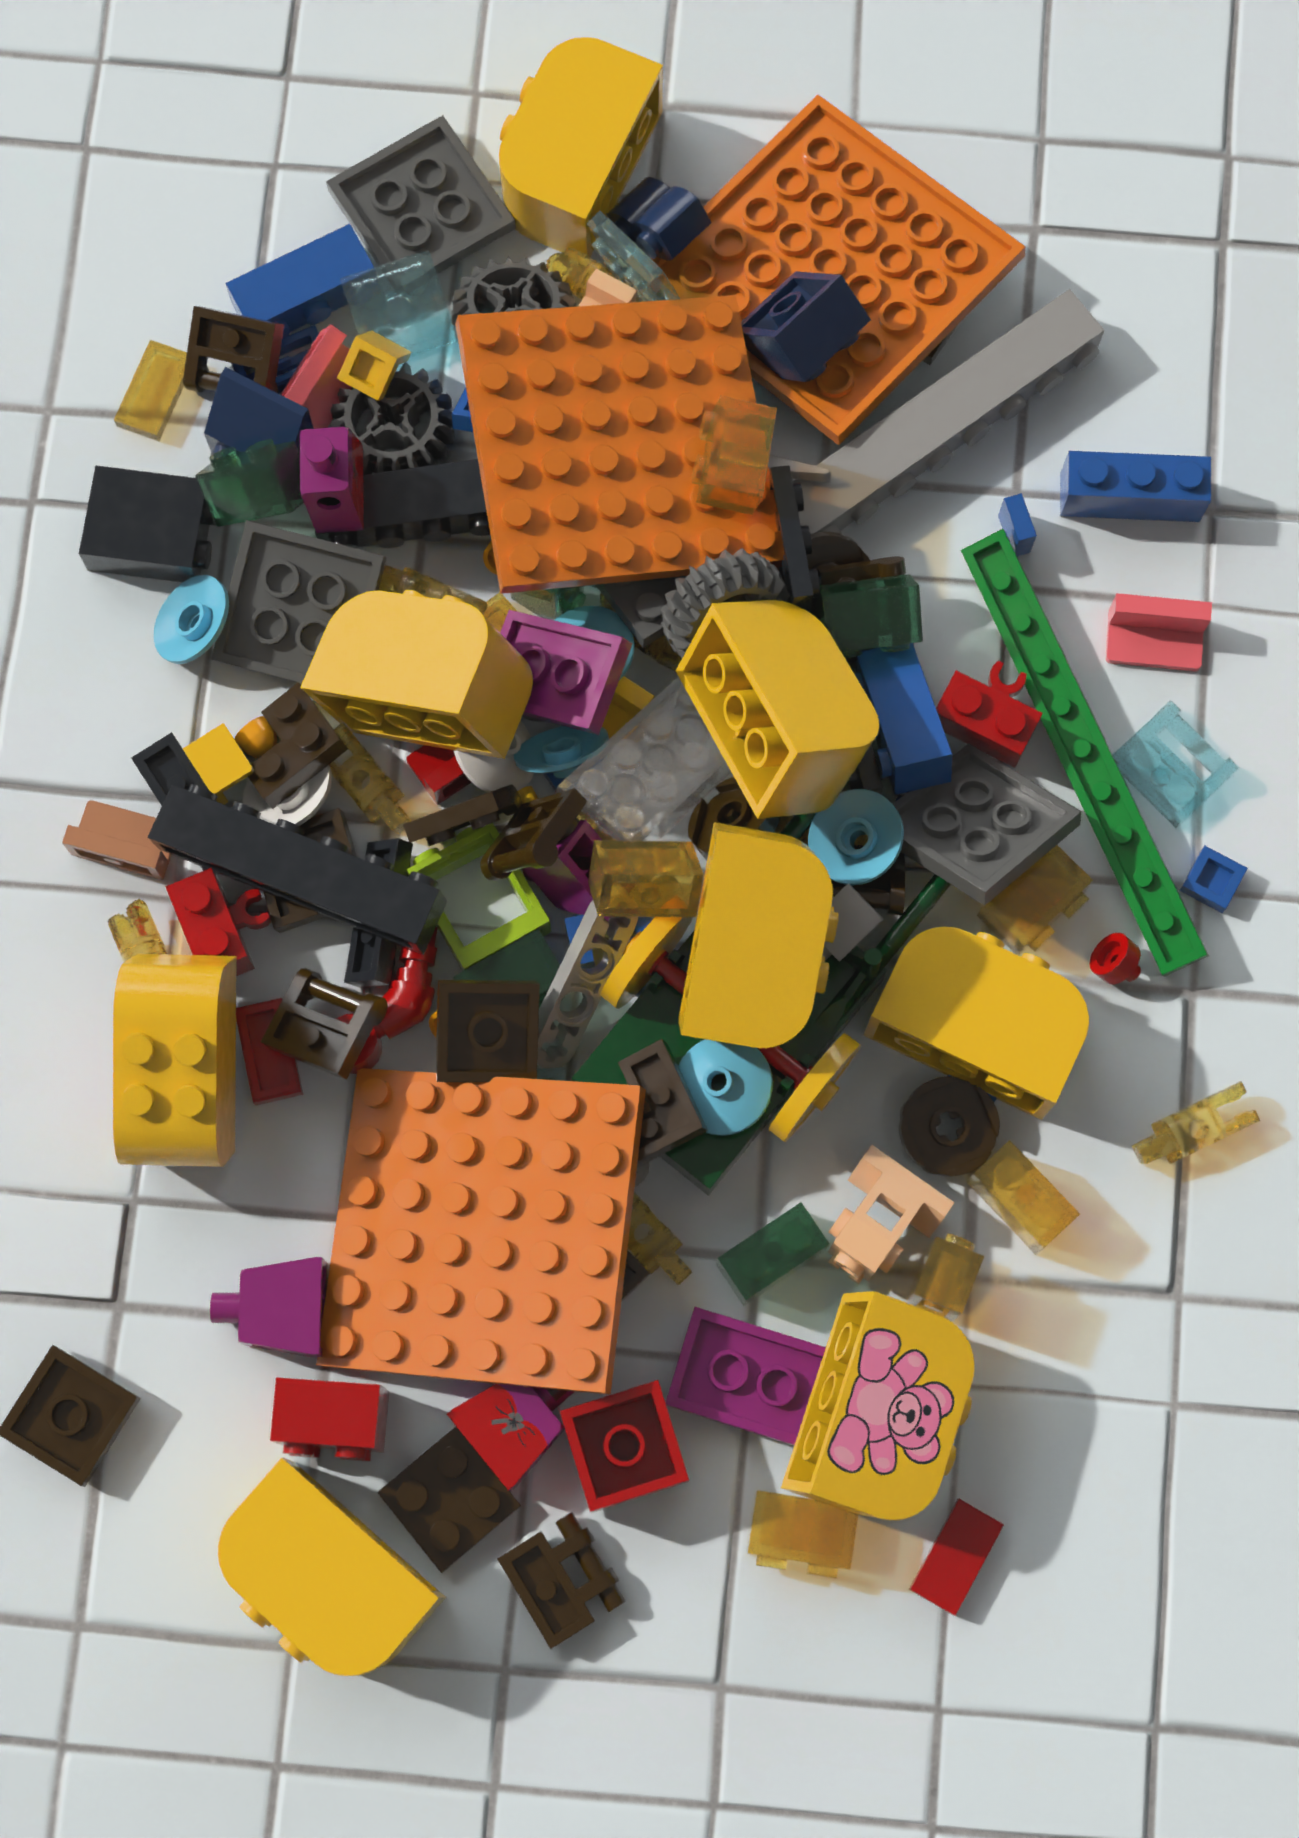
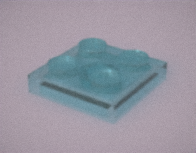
[587,211,680,302]
[339,250,458,357]

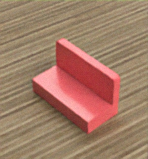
[280,324,352,429]
[1106,593,1212,672]

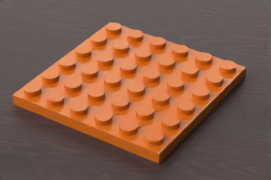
[632,94,1026,445]
[455,295,785,594]
[316,1068,646,1395]

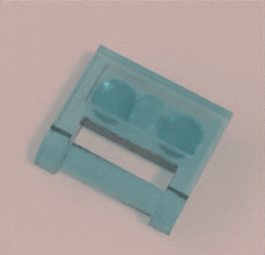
[1113,700,1240,828]

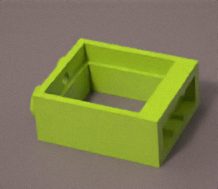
[407,823,552,979]

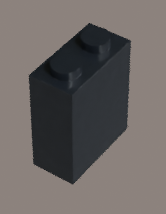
[78,465,220,582]

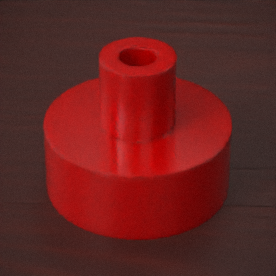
[1089,933,1141,985]

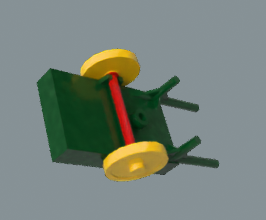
[572,813,951,1196]

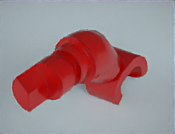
[336,927,438,1074]

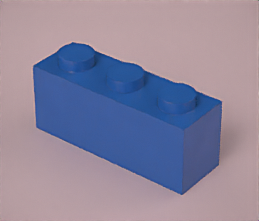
[225,223,379,338]
[1060,451,1211,522]
[854,640,952,795]

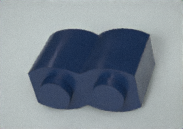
[606,177,711,261]

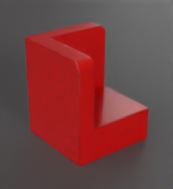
[406,745,472,805]

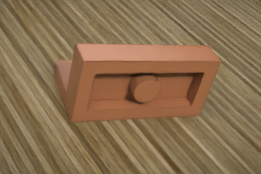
[62,800,172,880]

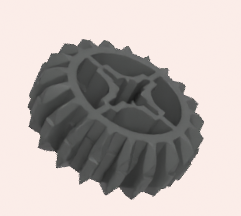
[451,256,576,344]
[329,362,455,475]
[660,548,790,658]

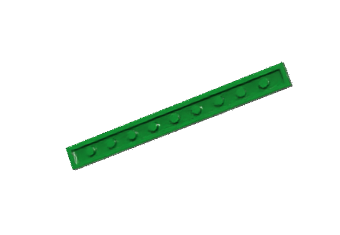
[961,528,1209,977]

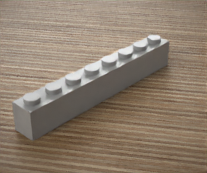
[793,289,1104,534]

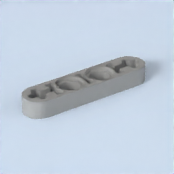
[538,889,638,1069]

